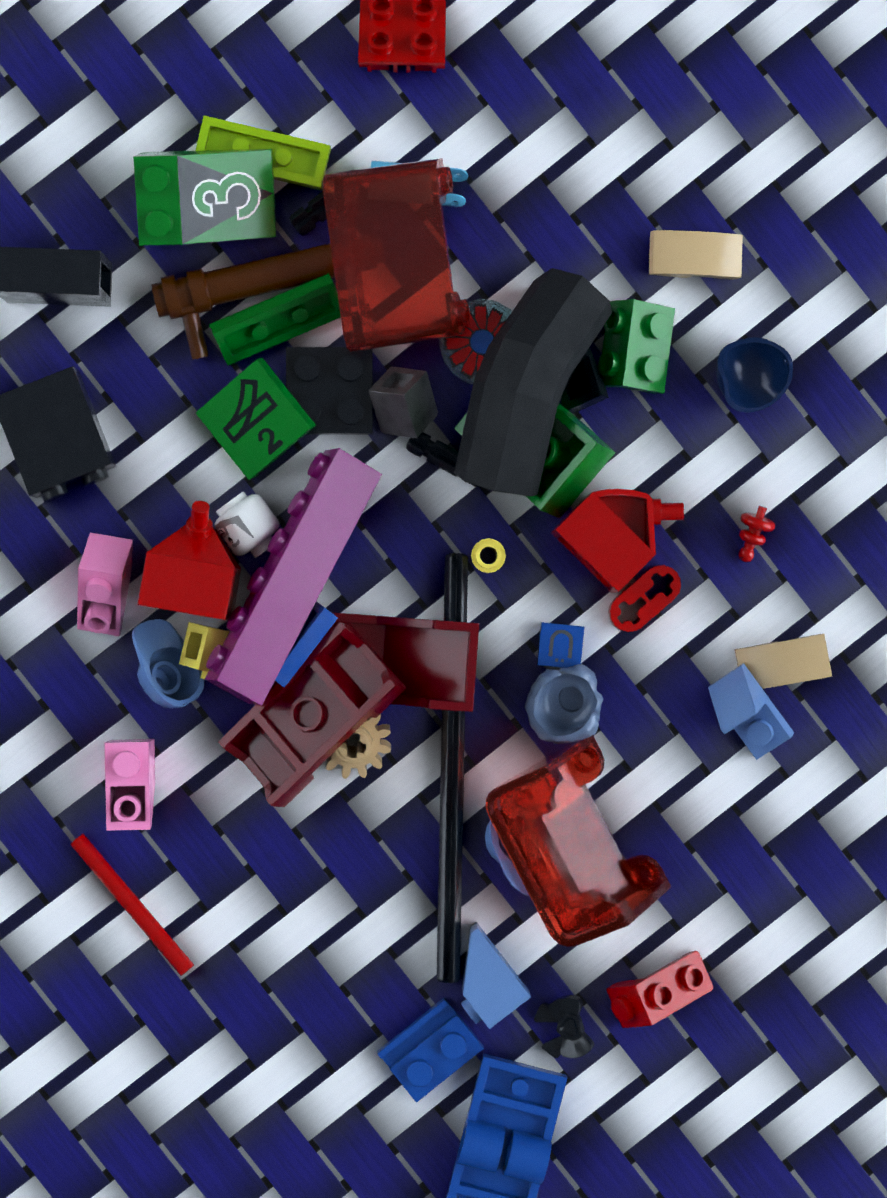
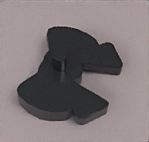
[534,995,595,1058]

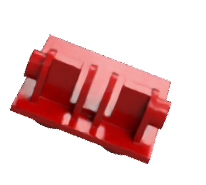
[358,0,446,73]

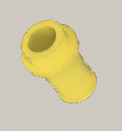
[471,538,506,573]

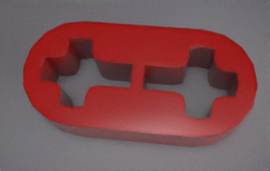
[608,565,681,632]

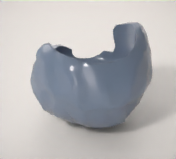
[524,664,603,744]

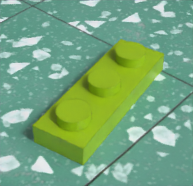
[195,115,331,190]

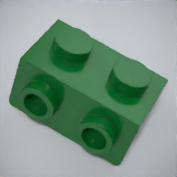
[598,299,675,394]

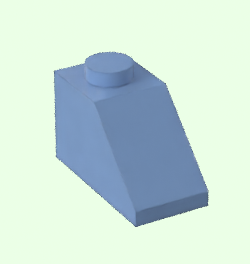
[461,922,531,1029]

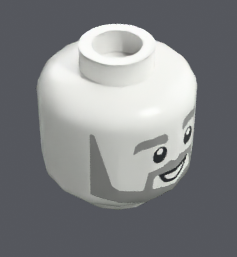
[214,491,279,558]

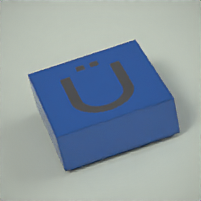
[537,622,585,668]

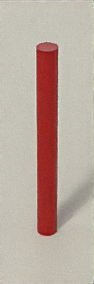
[70,833,194,976]

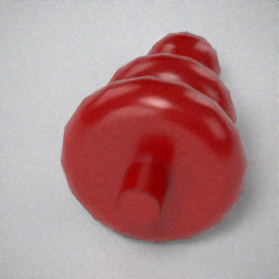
[738,506,775,562]

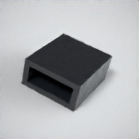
[0,247,112,307]
[0,366,117,502]

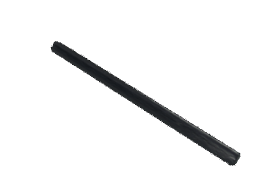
[437,553,468,983]

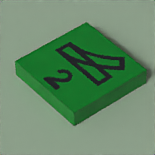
[196,358,316,480]

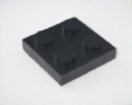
[286,347,373,435]

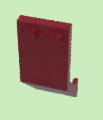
[270,612,479,712]

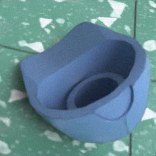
[132,619,204,708]

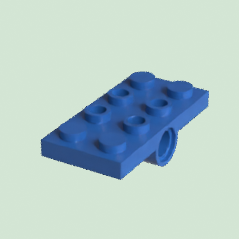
[446,1053,567,1198]

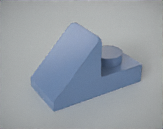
[708,663,794,760]

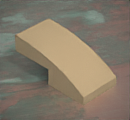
[649,230,743,280]
[734,634,832,689]

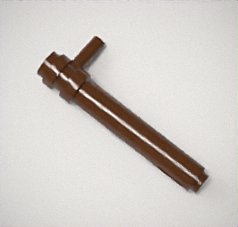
[151,234,386,360]

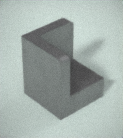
[368,367,438,438]

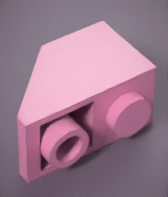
[77,532,133,636]
[104,739,155,831]

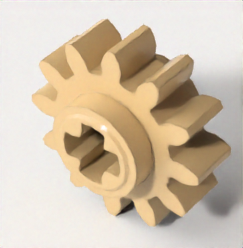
[326,714,391,779]

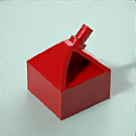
[550,489,684,593]
[137,501,241,620]

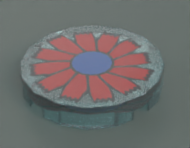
[439,299,512,385]

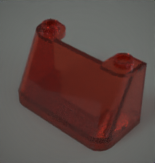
[323,158,470,352]
[485,736,672,947]

